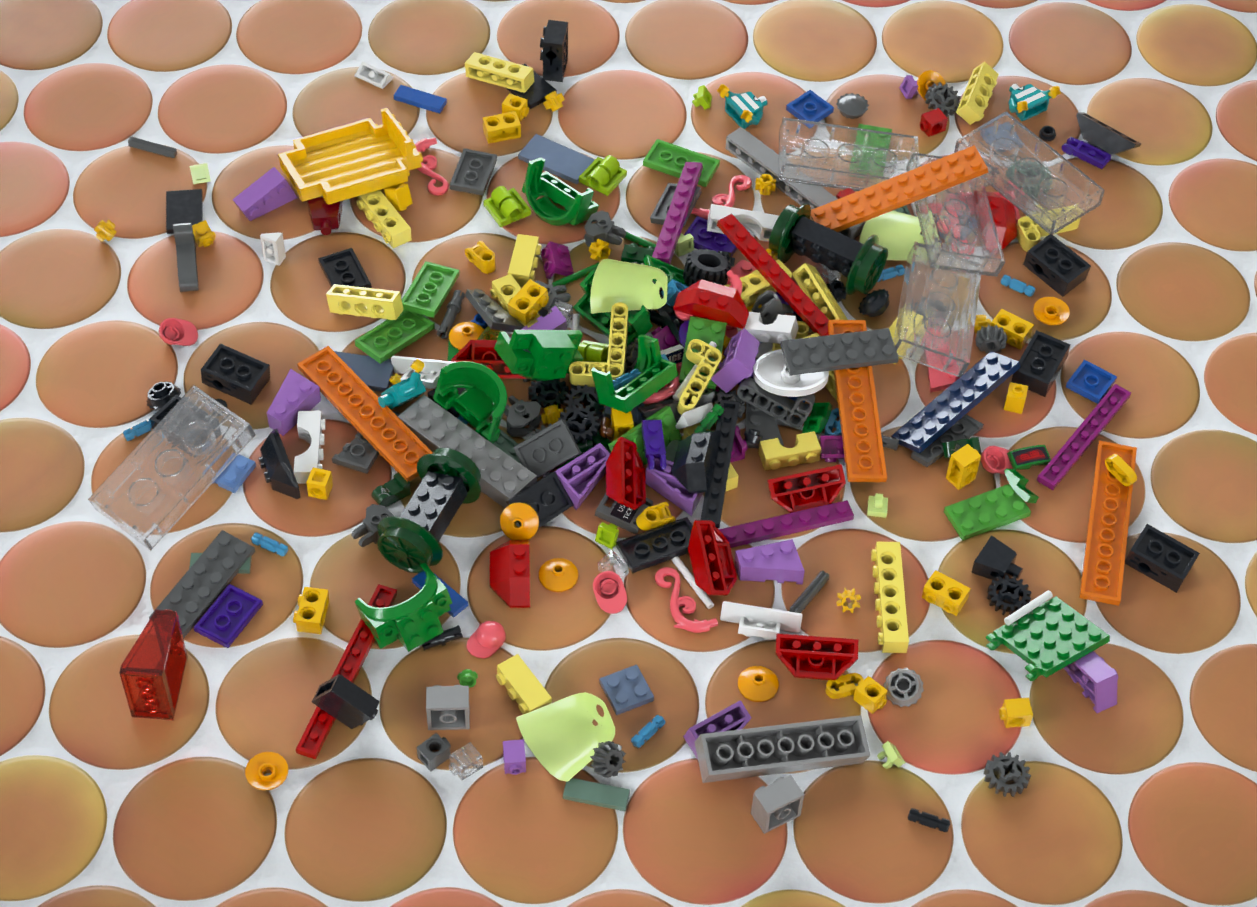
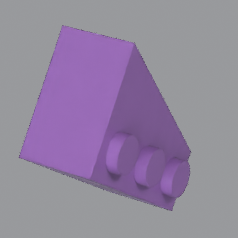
[232,167,298,221]
[555,443,610,511]
[734,539,804,585]
[683,700,752,759]

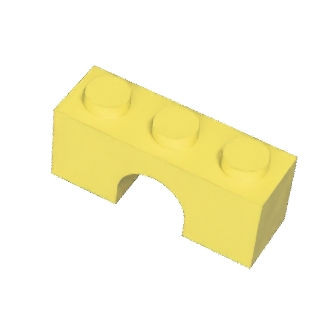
[758,431,821,470]

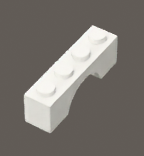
[707,204,779,242]
[294,411,326,484]

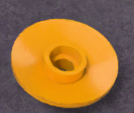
[917,70,946,101]
[1033,297,1070,325]
[449,322,486,350]
[500,502,539,540]
[539,558,578,592]
[738,666,779,702]
[245,752,288,790]

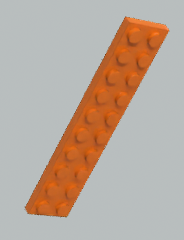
[811,145,989,232]
[828,320,887,482]
[297,346,433,482]
[1079,441,1137,606]

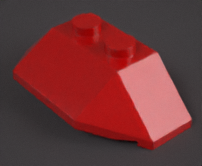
[976,190,1018,253]
[673,279,749,329]
[451,340,527,379]
[606,436,646,510]
[767,464,846,513]
[688,520,737,596]
[490,540,530,608]
[775,633,859,681]

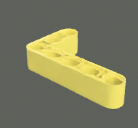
[569,302,628,387]

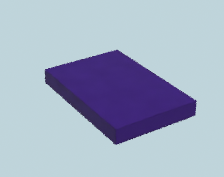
[684,216,738,257]
[194,584,263,648]

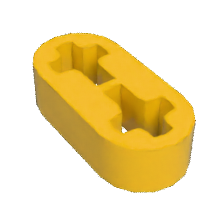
[1105,454,1137,487]
[825,673,864,699]

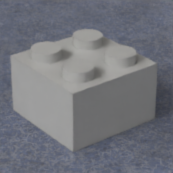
[426,685,470,730]
[751,775,804,834]

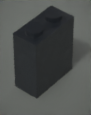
[312,674,380,729]

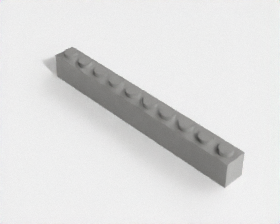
[725,127,866,239]

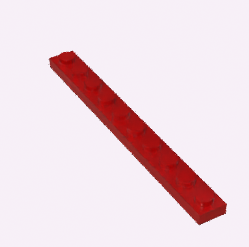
[717,214,829,336]
[296,584,397,760]

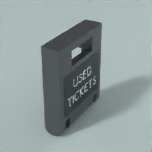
[595,493,653,534]

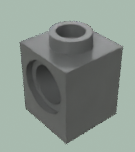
[417,733,451,771]

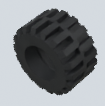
[683,249,731,286]

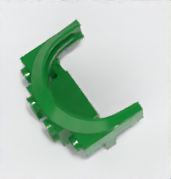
[494,330,584,381]
[355,563,452,652]

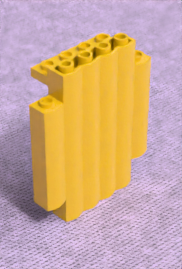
[278,108,423,205]

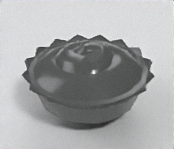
[836,93,869,119]

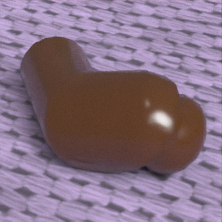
[599,417,614,438]

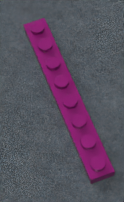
[652,162,703,264]
[1037,384,1131,490]
[719,500,854,548]

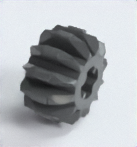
[975,324,1007,354]
[590,741,626,778]

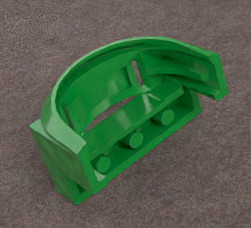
[522,157,599,226]
[573,270,653,351]
[591,334,678,413]

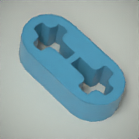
[824,408,841,436]

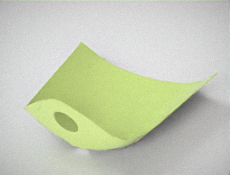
[859,210,935,261]
[590,259,668,314]
[516,692,615,782]

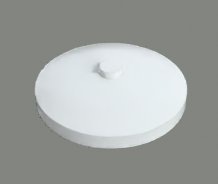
[753,349,829,397]

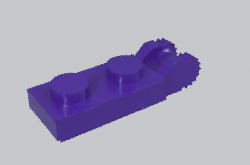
[1061,137,1111,169]
[641,420,666,470]

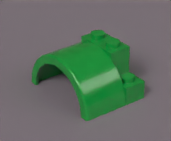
[433,361,507,444]

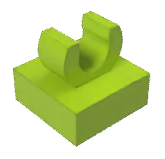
[692,85,712,110]
[595,522,619,549]

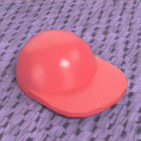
[158,318,198,346]
[980,446,1013,474]
[593,571,627,614]
[466,621,506,659]

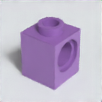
[503,739,526,775]

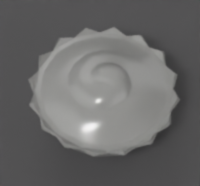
[883,668,924,707]

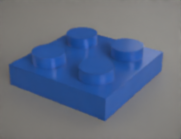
[786,90,834,127]
[1066,360,1117,404]

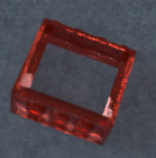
[119,609,188,720]

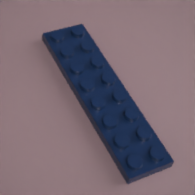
[891,351,1020,454]

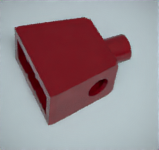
[307,197,342,235]

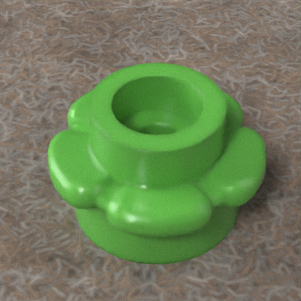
[457,669,478,688]

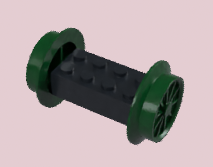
[769,204,888,295]
[377,448,481,573]

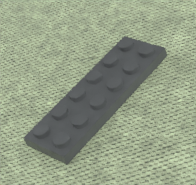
[780,328,899,376]
[149,530,255,640]

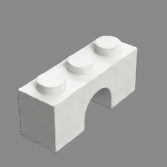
[737,312,798,344]

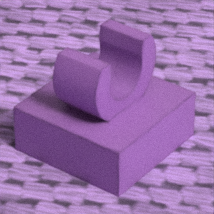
[899,75,919,99]

